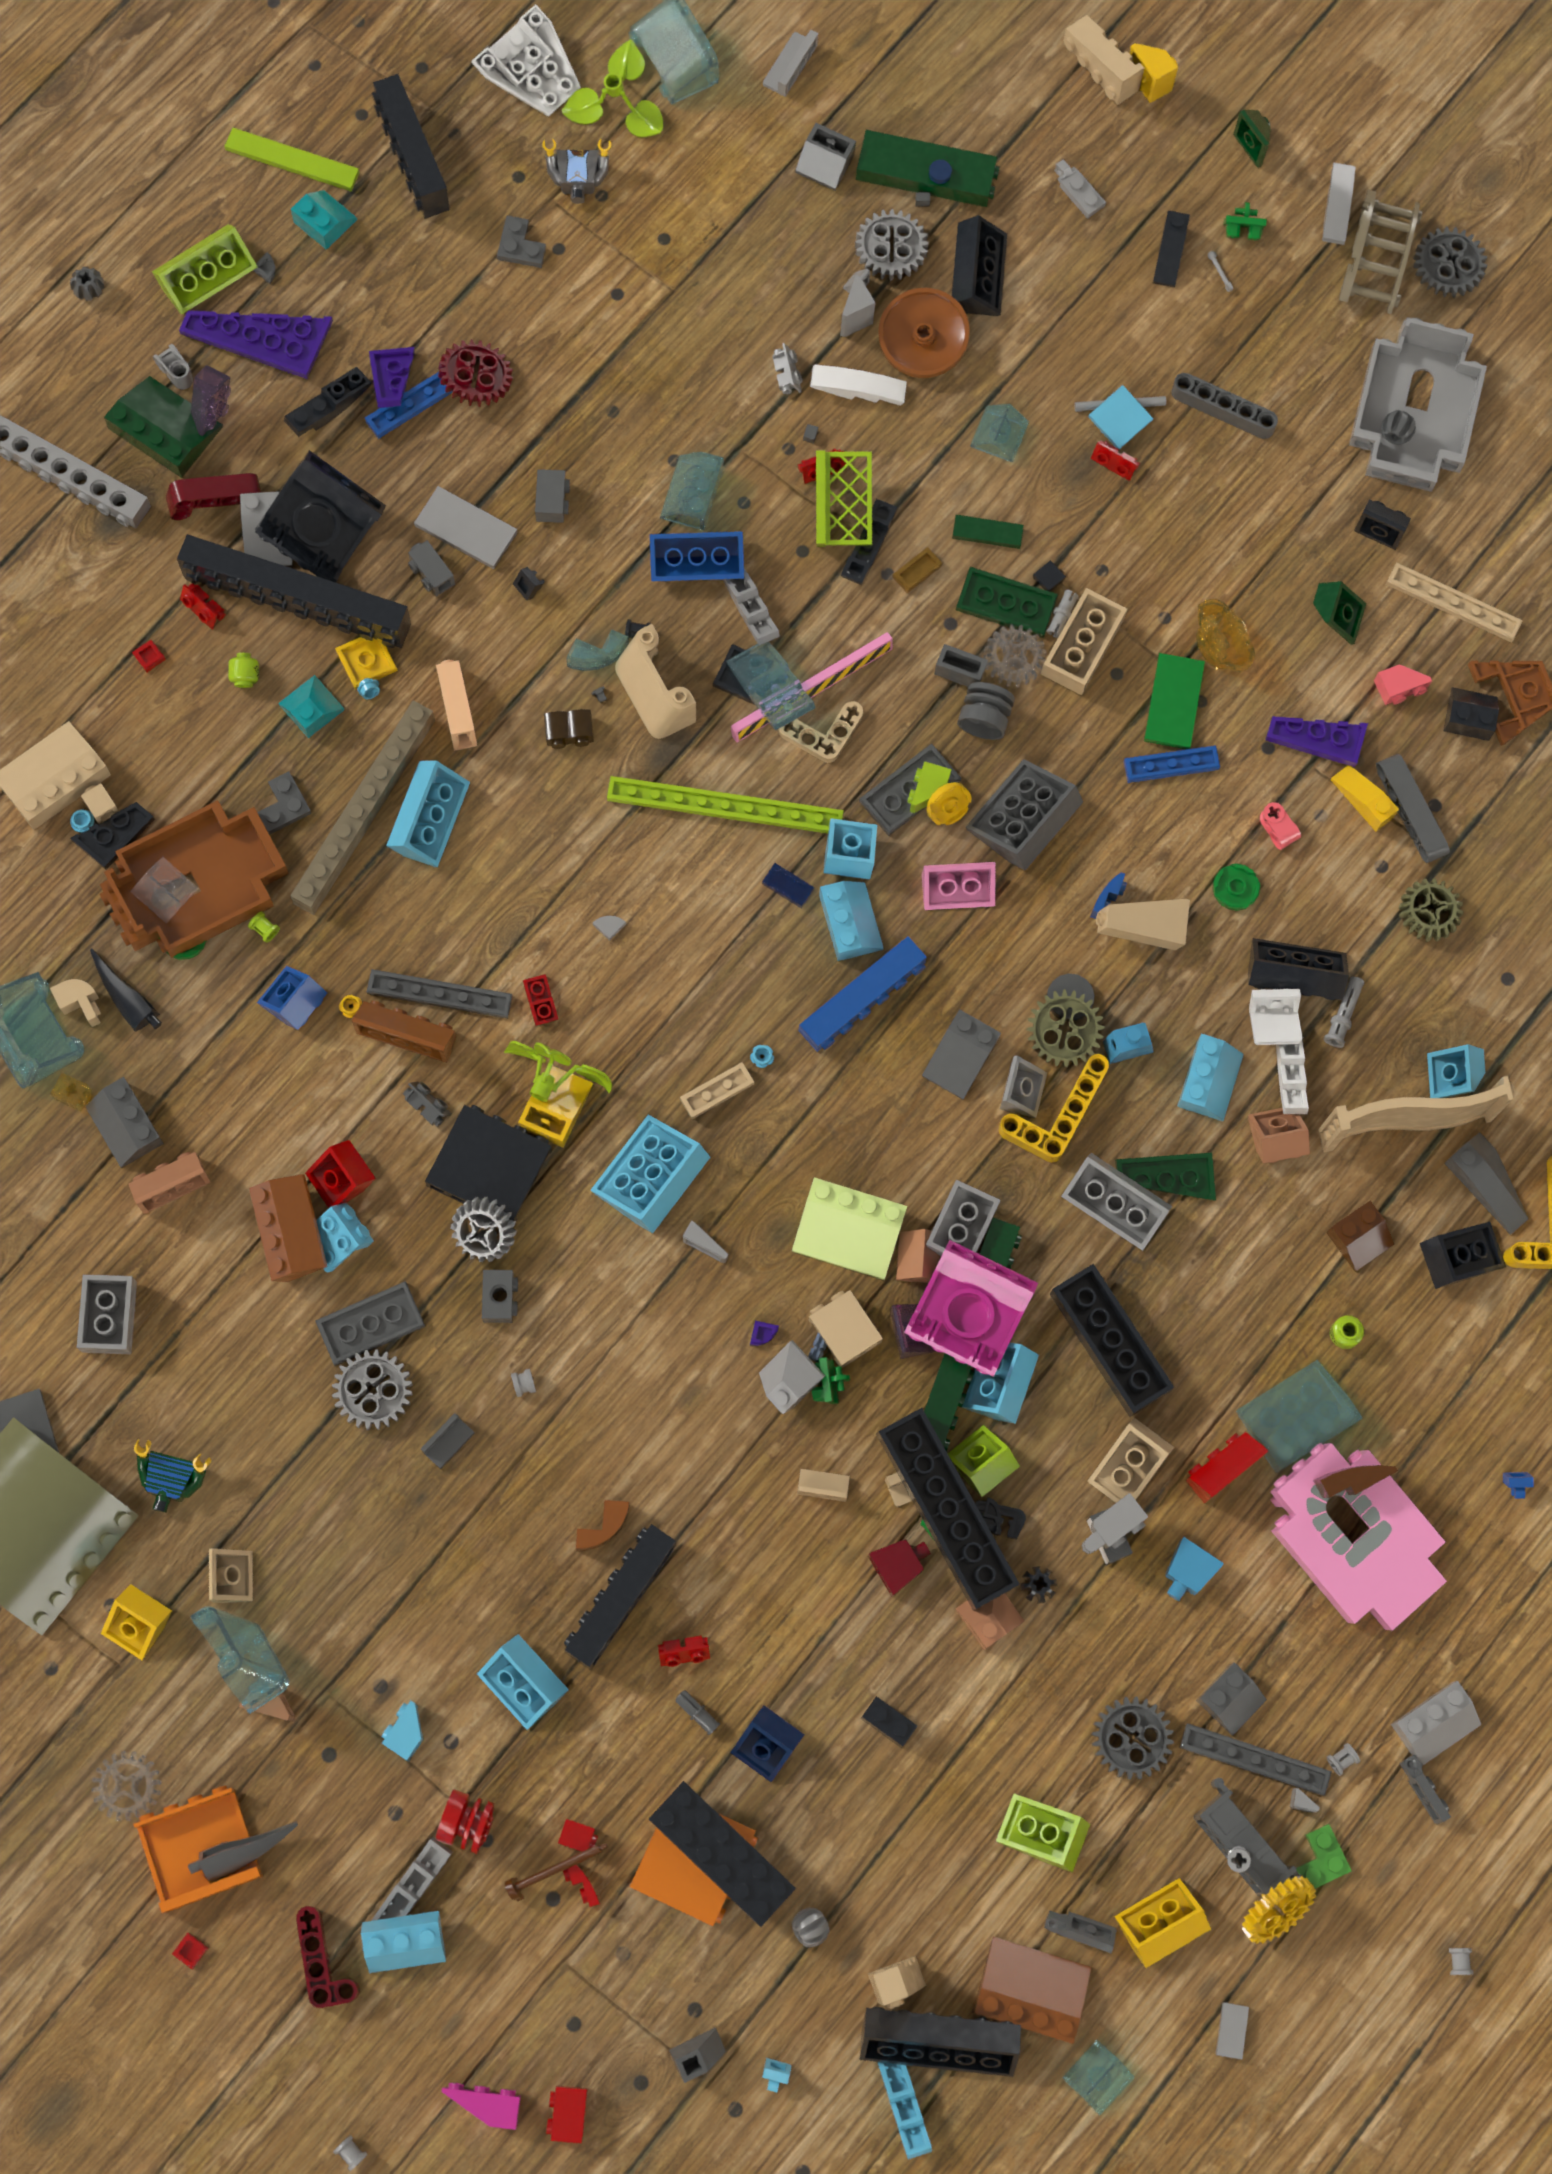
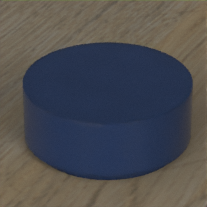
[929,160,952,184]

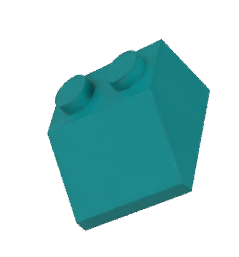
[291,190,357,250]

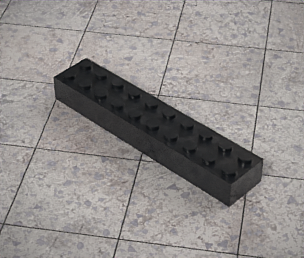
[177,534,411,648]

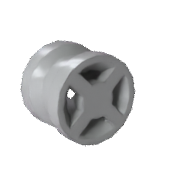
[511,1368,536,1397]

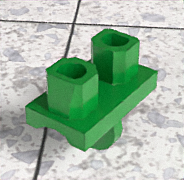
[1223,202,1267,241]
[812,1357,851,1405]

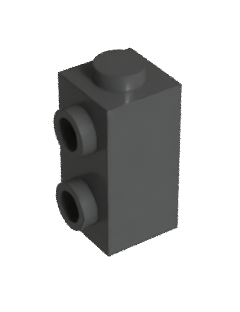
[408,540,455,597]

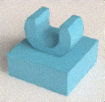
[762,2058,791,2092]

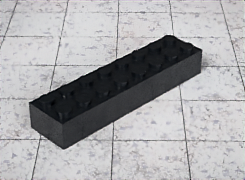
[876,1408,1020,1610]

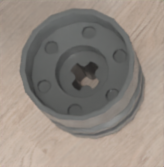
[957,682,1015,740]

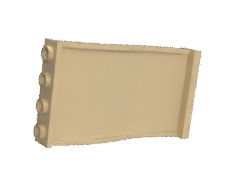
[1318,1076,1515,1152]

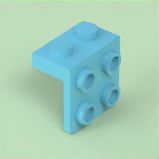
[316,1203,374,1272]

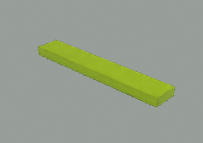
[224,128,360,192]

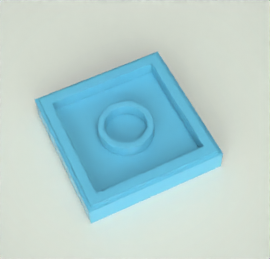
[1088,385,1153,450]

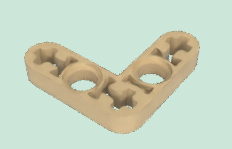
[778,701,863,763]

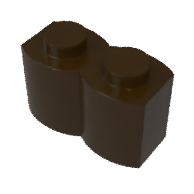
[544,709,594,749]

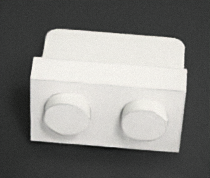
[1249,989,1302,1045]

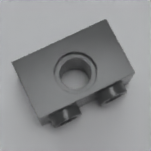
[482,1270,518,1323]

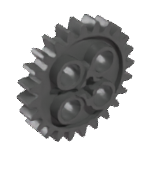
[1413,227,1487,298]
[1091,1697,1174,1780]

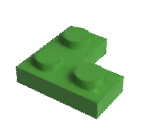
[1296,1824,1352,1889]

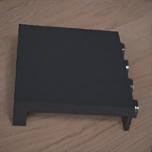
[425,1105,552,1228]

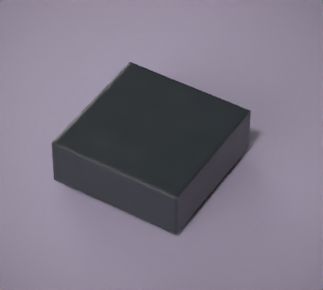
[1033,560,1066,592]

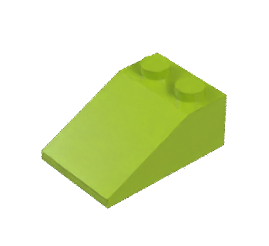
[996,1794,1090,1872]

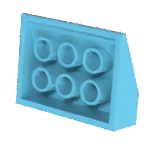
[591,1115,710,1234]

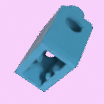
[1103,1023,1153,1064]
[1165,1537,1224,1601]

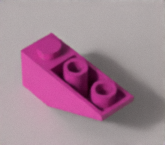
[442,2083,521,2130]

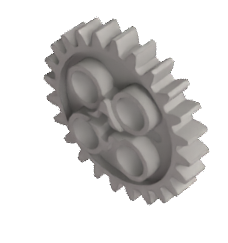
[855,209,928,281]
[332,1350,413,1430]

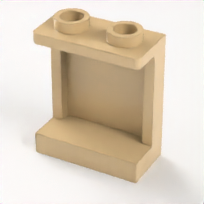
[809,1290,883,1368]

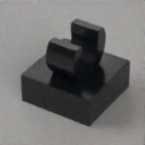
[513,567,545,601]

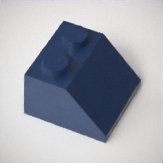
[730,1705,804,1782]

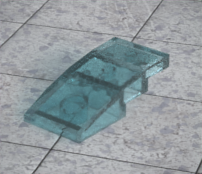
[726,642,816,731]

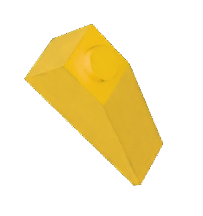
[1330,765,1399,832]

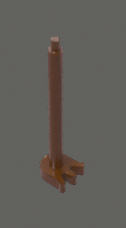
[505,1843,608,1902]

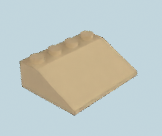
[0,721,111,830]

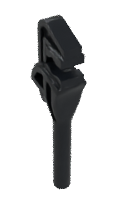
[975,1497,1026,1540]

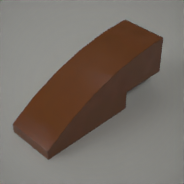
[1313,1465,1398,1498]

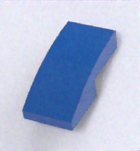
[1090,872,1127,919]

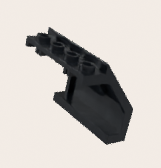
[255,450,386,583]

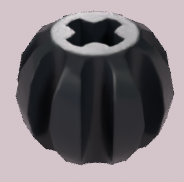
[1020,1566,1058,1604]

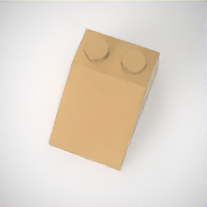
[1087,1418,1175,1503]

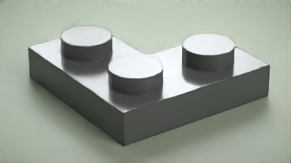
[497,215,546,268]
[258,771,312,835]

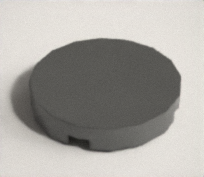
[1047,974,1094,1021]

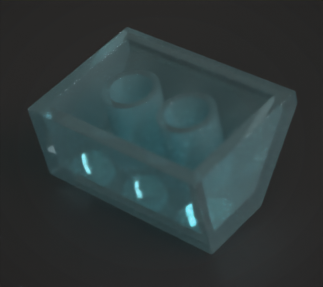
[660,452,724,530]

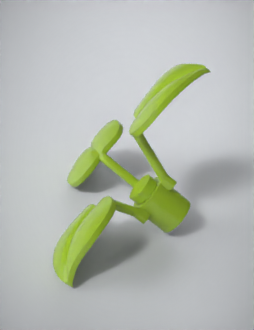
[562,39,664,137]
[504,1041,612,1102]

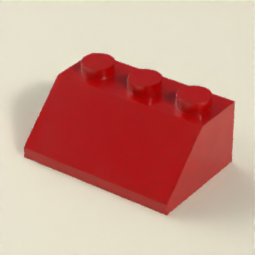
[1186,1432,1268,1504]

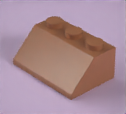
[128,1152,211,1214]

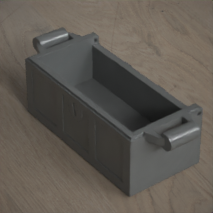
[1193,1778,1304,1896]

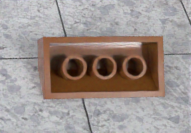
[352,1001,457,1063]
[249,1174,328,1282]

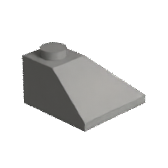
[759,1340,825,1414]

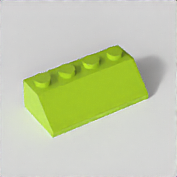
[152,224,258,315]

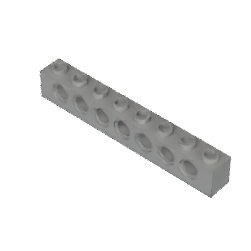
[0,415,151,529]

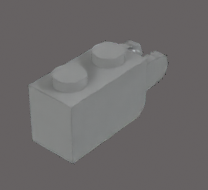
[1081,1493,1148,1554]

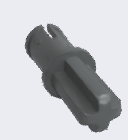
[675,1690,720,1735]

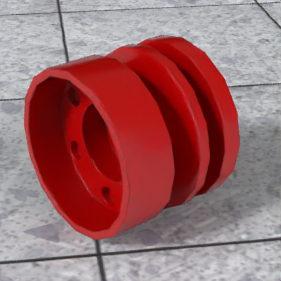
[435,1789,495,1854]

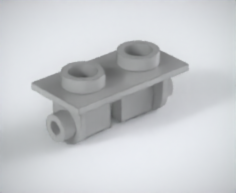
[772,343,802,394]

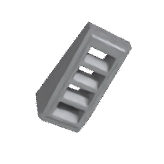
[683,1221,728,1264]

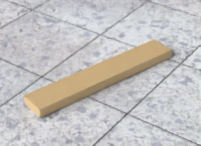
[1386,562,1523,643]

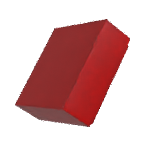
[132,640,166,673]
[172,1933,209,1970]

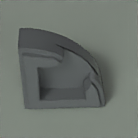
[253,252,276,284]

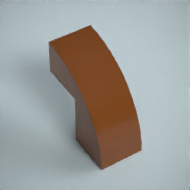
[576,1500,630,1551]

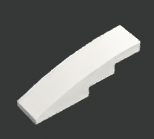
[810,365,907,406]
[1276,1042,1309,1114]

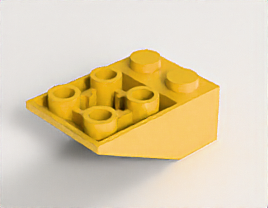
[518,1066,593,1148]

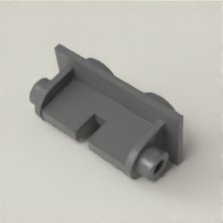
[403,1082,452,1127]

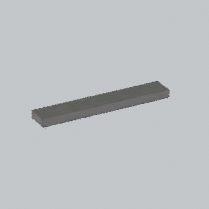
[366,969,513,1019]
[1179,1723,1332,1796]

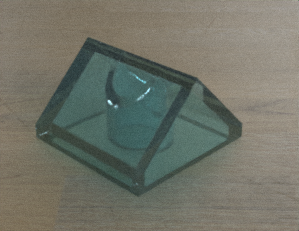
[970,404,1029,462]
[1062,2040,1135,2116]

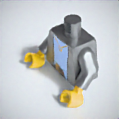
[542,139,612,204]

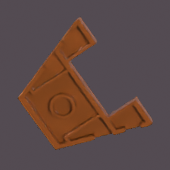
[1468,661,1552,746]

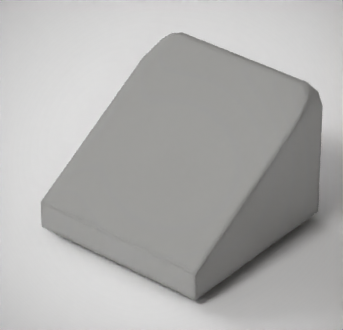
[843,269,870,293]
[1290,1788,1320,1813]

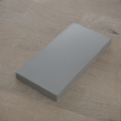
[414,486,518,569]

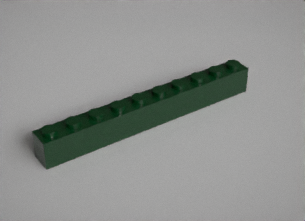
[924,1217,1022,1452]

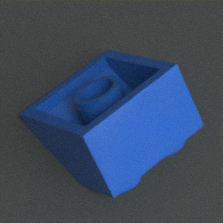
[257,966,327,1030]

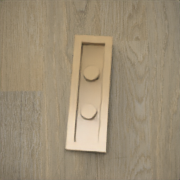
[680,1062,754,1119]

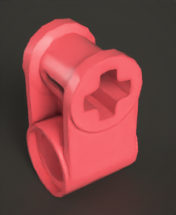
[1260,802,1301,850]

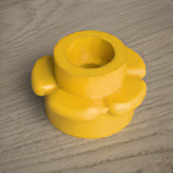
[339,995,362,1018]

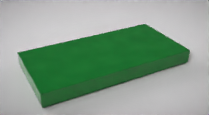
[1144,653,1205,750]

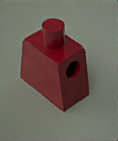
[868,1539,931,1597]

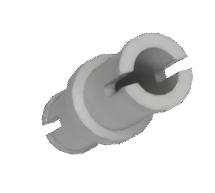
[1047,590,1079,638]

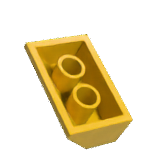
[1114,1878,1211,1968]

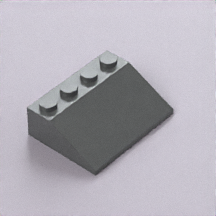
[966,759,1083,870]

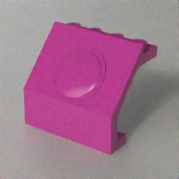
[904,1240,1038,1377]

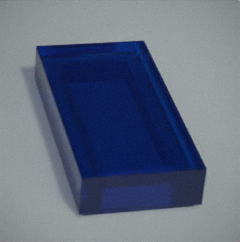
[762,863,815,909]

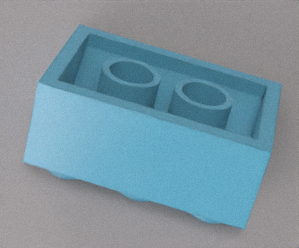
[819,881,884,961]
[1177,1034,1244,1121]
[962,1343,1039,1424]
[477,1634,569,1730]
[361,1911,446,1973]

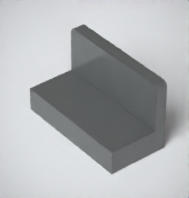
[421,1413,475,1470]

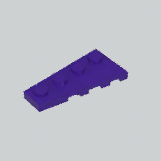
[1265,716,1368,767]

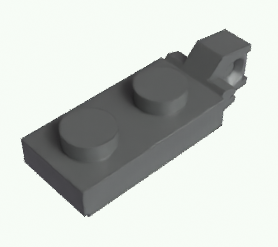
[1400,1755,1451,1824]
[1044,1911,1117,1953]

